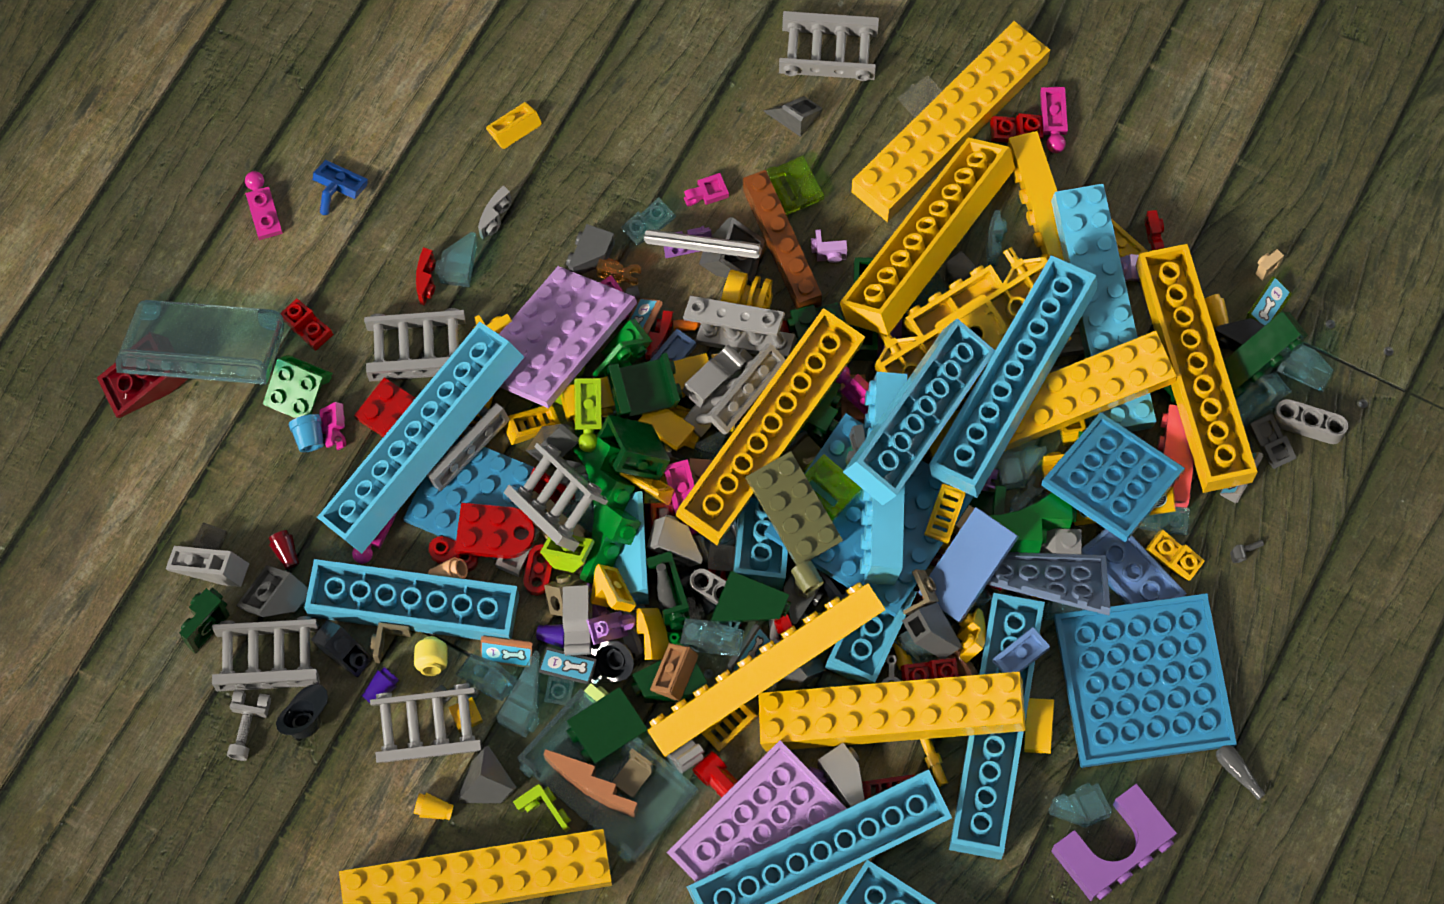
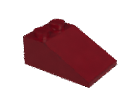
[97,334,188,418]

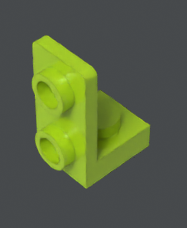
[513,784,571,832]

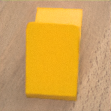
[590,564,636,612]

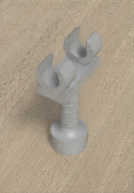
[227,689,271,761]

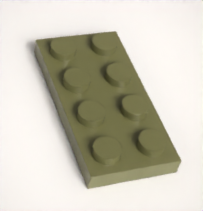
[745,451,843,566]

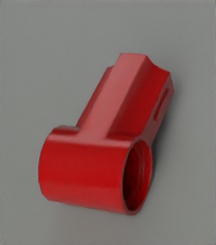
[692,751,738,798]

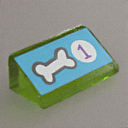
[1246,276,1292,325]

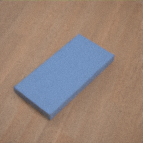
[918,507,1019,622]
[1081,529,1187,604]

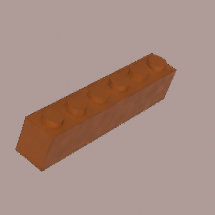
[743,170,822,309]

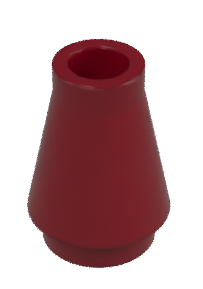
[269,530,299,570]

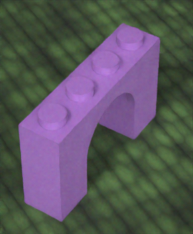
[1051,784,1177,901]

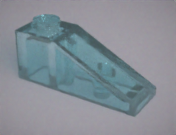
[497,651,541,738]

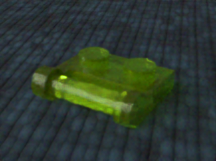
[766,156,824,215]
[804,454,862,522]

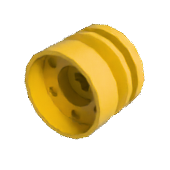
[721,269,773,309]

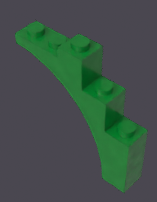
[572,430,641,584]
[989,431,1084,553]

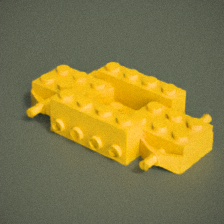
[875,247,1072,407]

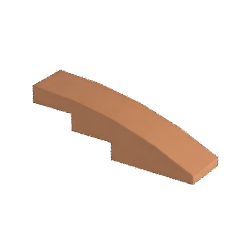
[544,749,638,818]

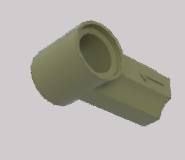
[791,560,824,599]

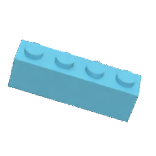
[613,491,649,605]
[825,590,917,684]

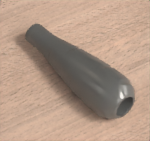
[656,563,679,610]
[1216,745,1266,800]

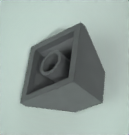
[699,217,765,284]
[236,565,308,617]

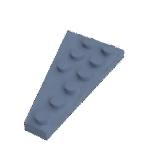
[987,552,1110,616]

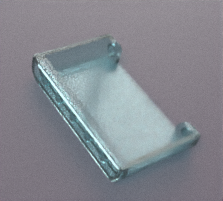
[116,300,284,384]
[517,689,699,863]

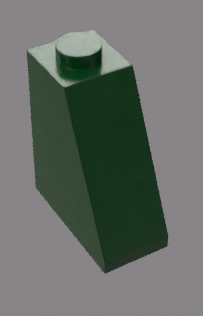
[710,571,791,623]
[631,660,709,703]

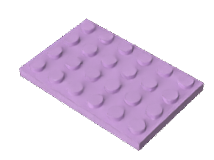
[499,266,637,408]
[666,740,847,882]

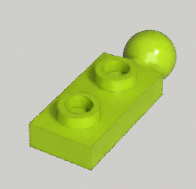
[574,378,602,452]

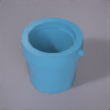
[288,414,324,453]

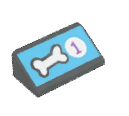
[728,624,770,673]
[539,647,597,685]

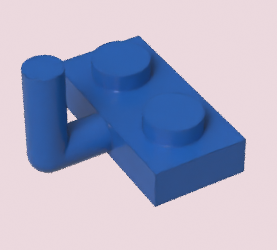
[312,160,368,215]

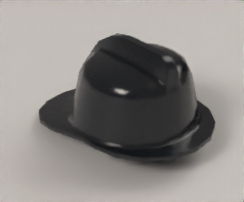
[582,641,636,684]
[276,684,328,741]

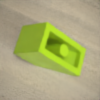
[540,535,595,573]

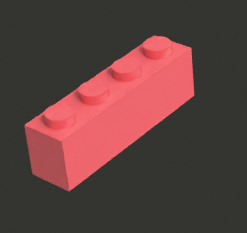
[1157,404,1194,511]

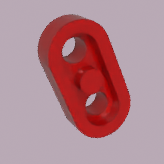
[429,536,478,572]
[523,544,553,596]

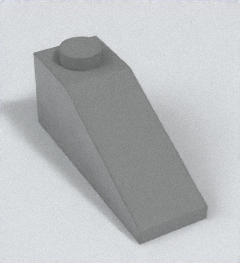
[166,546,249,587]
[817,743,864,808]

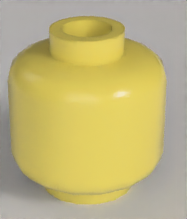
[414,636,448,676]

